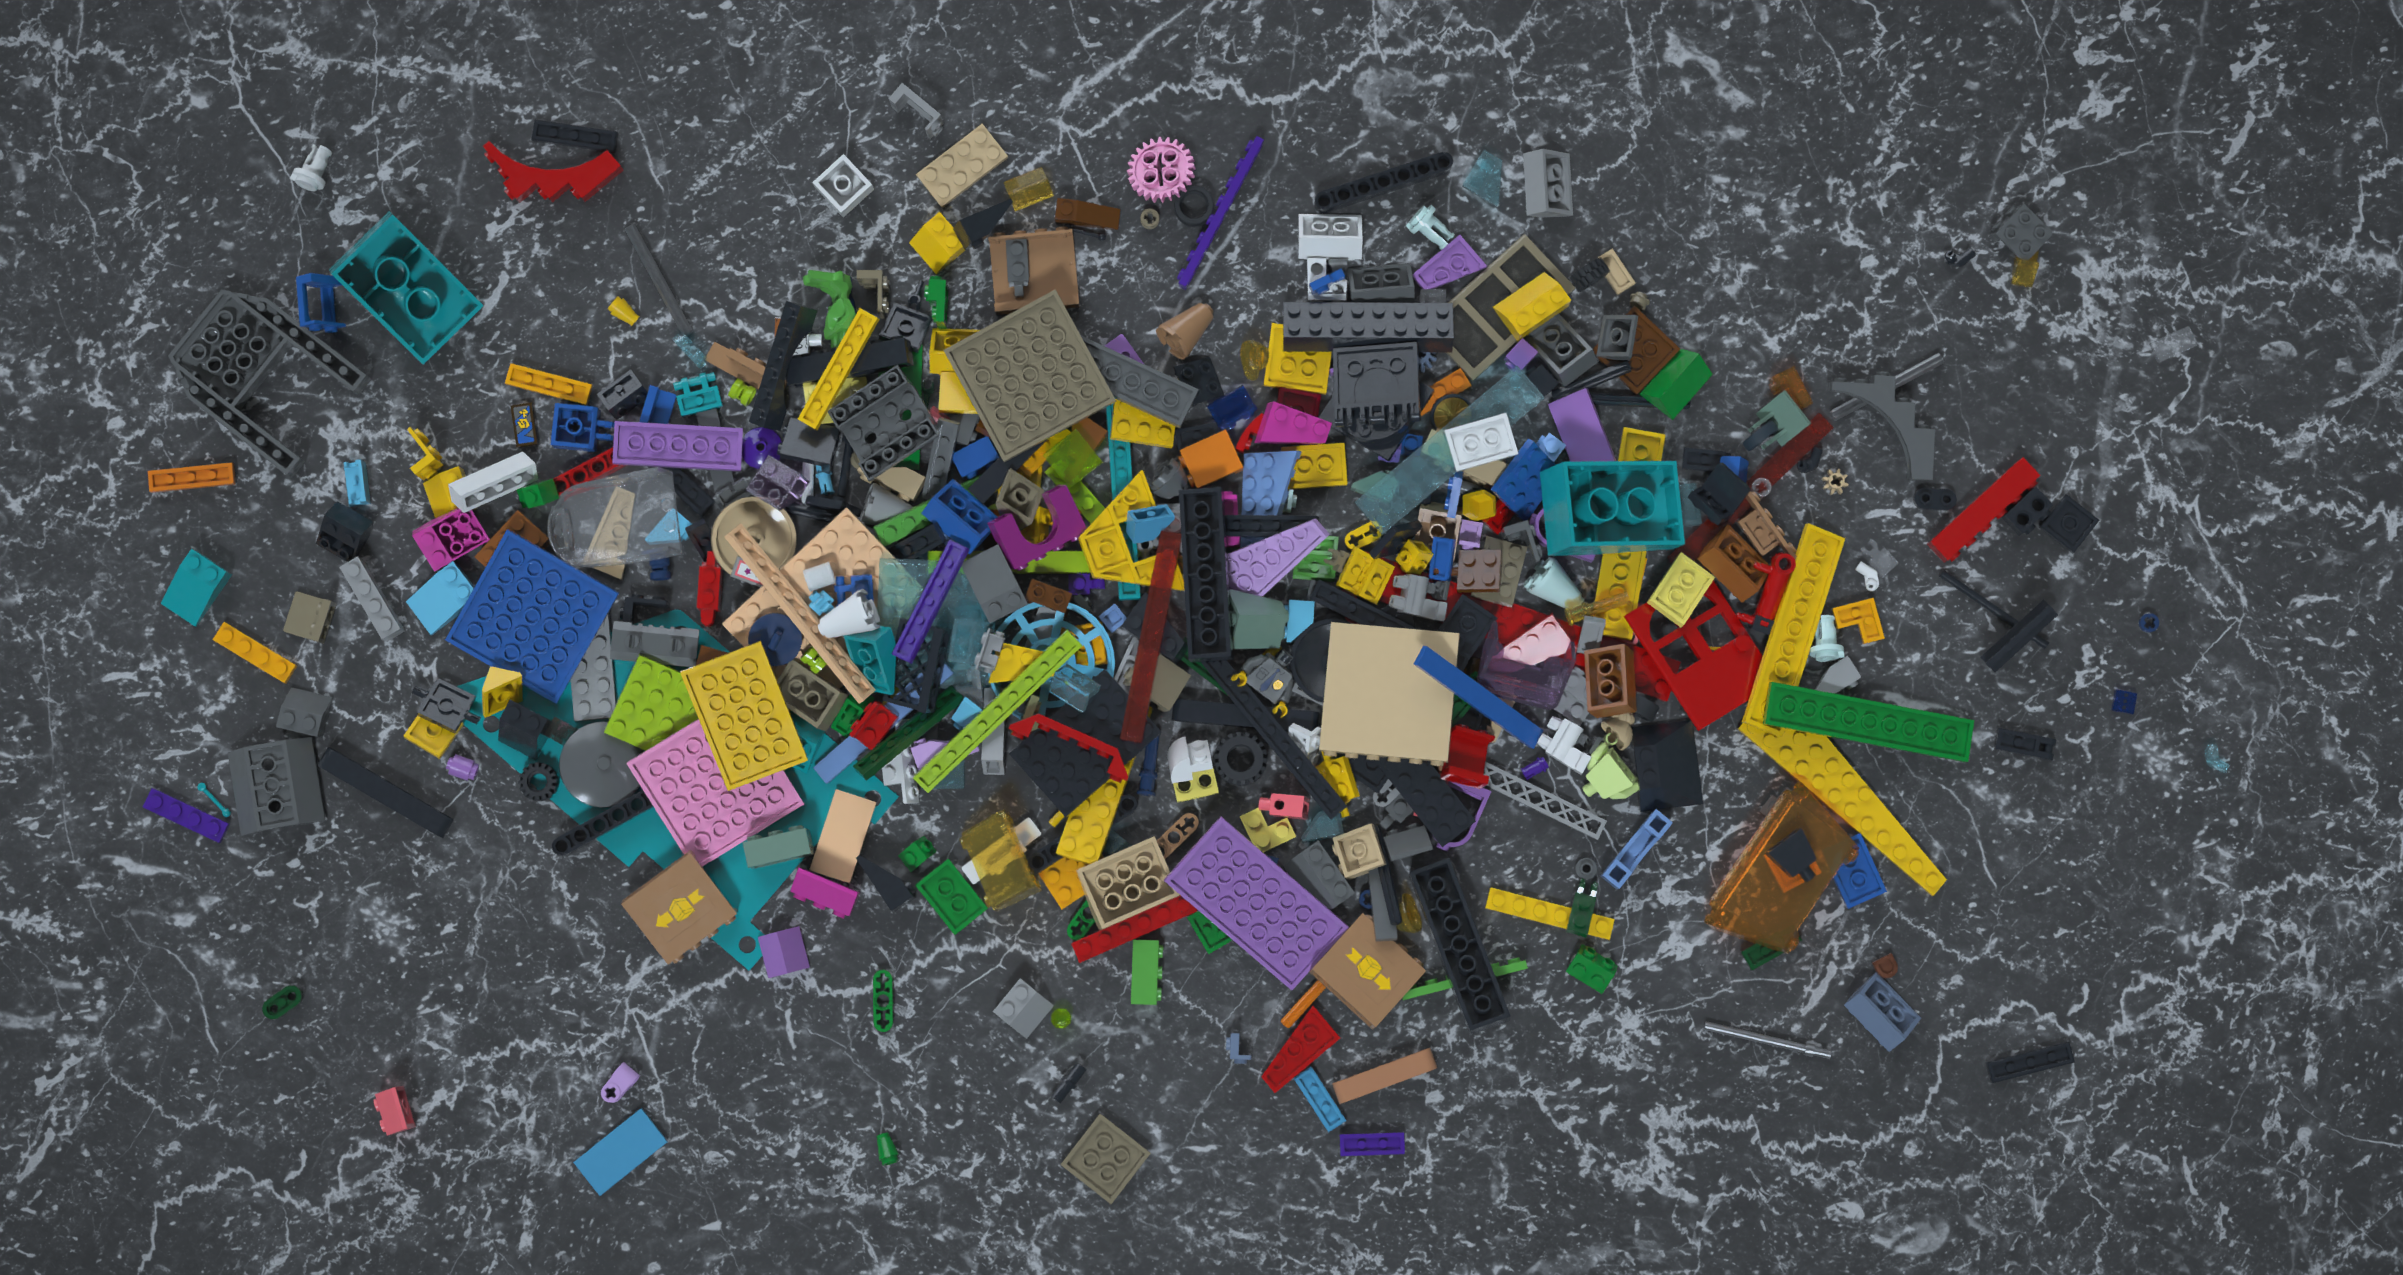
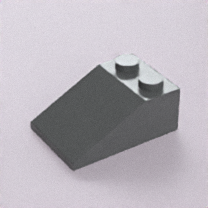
[1523,314,1598,387]
[961,544,1028,623]

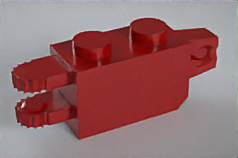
[697,551,723,628]

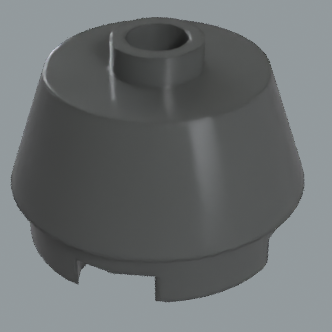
[1147,458,1188,500]

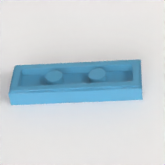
[1293,1067,1346,1132]

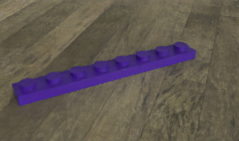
[1177,136,1264,290]

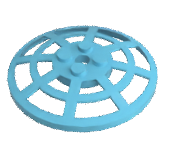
[988,602,1115,719]

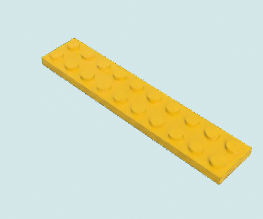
[1592,427,1665,641]
[1742,523,1845,737]

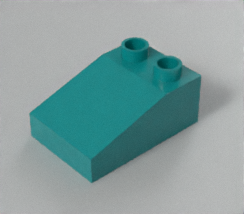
[329,211,484,364]
[1540,461,1685,556]

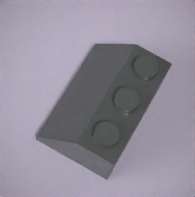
[1347,263,1415,303]
[1283,841,1355,910]

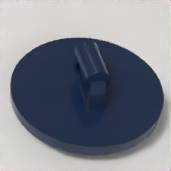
[748,613,802,666]

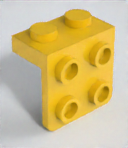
[407,427,443,481]

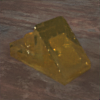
[2011,250,2039,288]

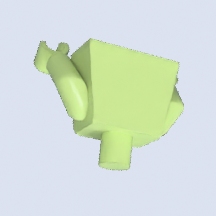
[1582,733,1639,799]

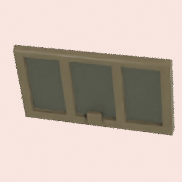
[1446,234,1575,381]

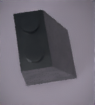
[498,700,556,760]

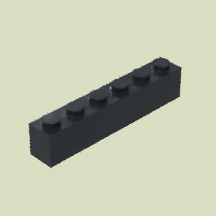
[786,336,914,388]

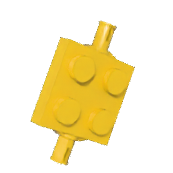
[1315,751,1360,818]

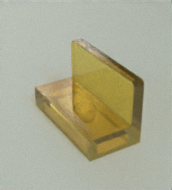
[1003,167,1054,211]

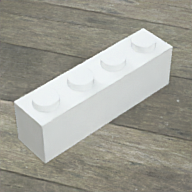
[448,452,538,513]

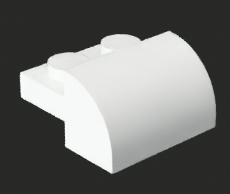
[1167,737,1213,783]

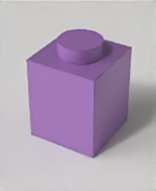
[1504,338,1538,374]

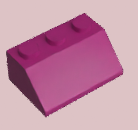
[790,868,860,919]

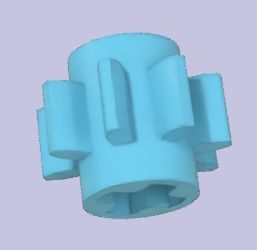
[809,590,835,616]

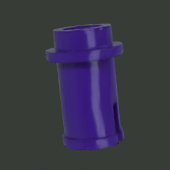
[1520,757,1549,780]

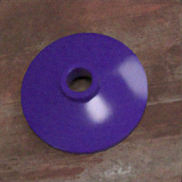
[742,427,782,469]

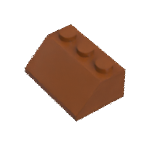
[1698,524,1769,602]

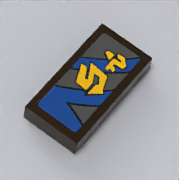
[511,402,539,448]

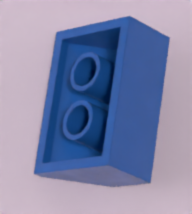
[921,479,997,554]

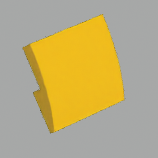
[1336,547,1395,605]

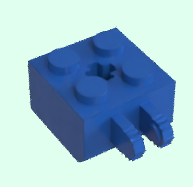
[550,403,615,452]

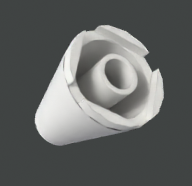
[818,589,880,638]

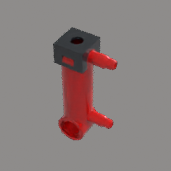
[1736,552,1796,635]

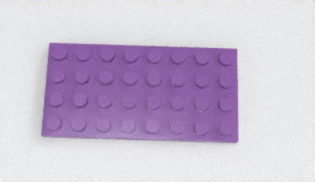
[1164,816,1349,990]

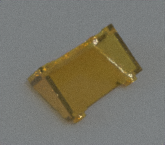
[959,809,1043,911]

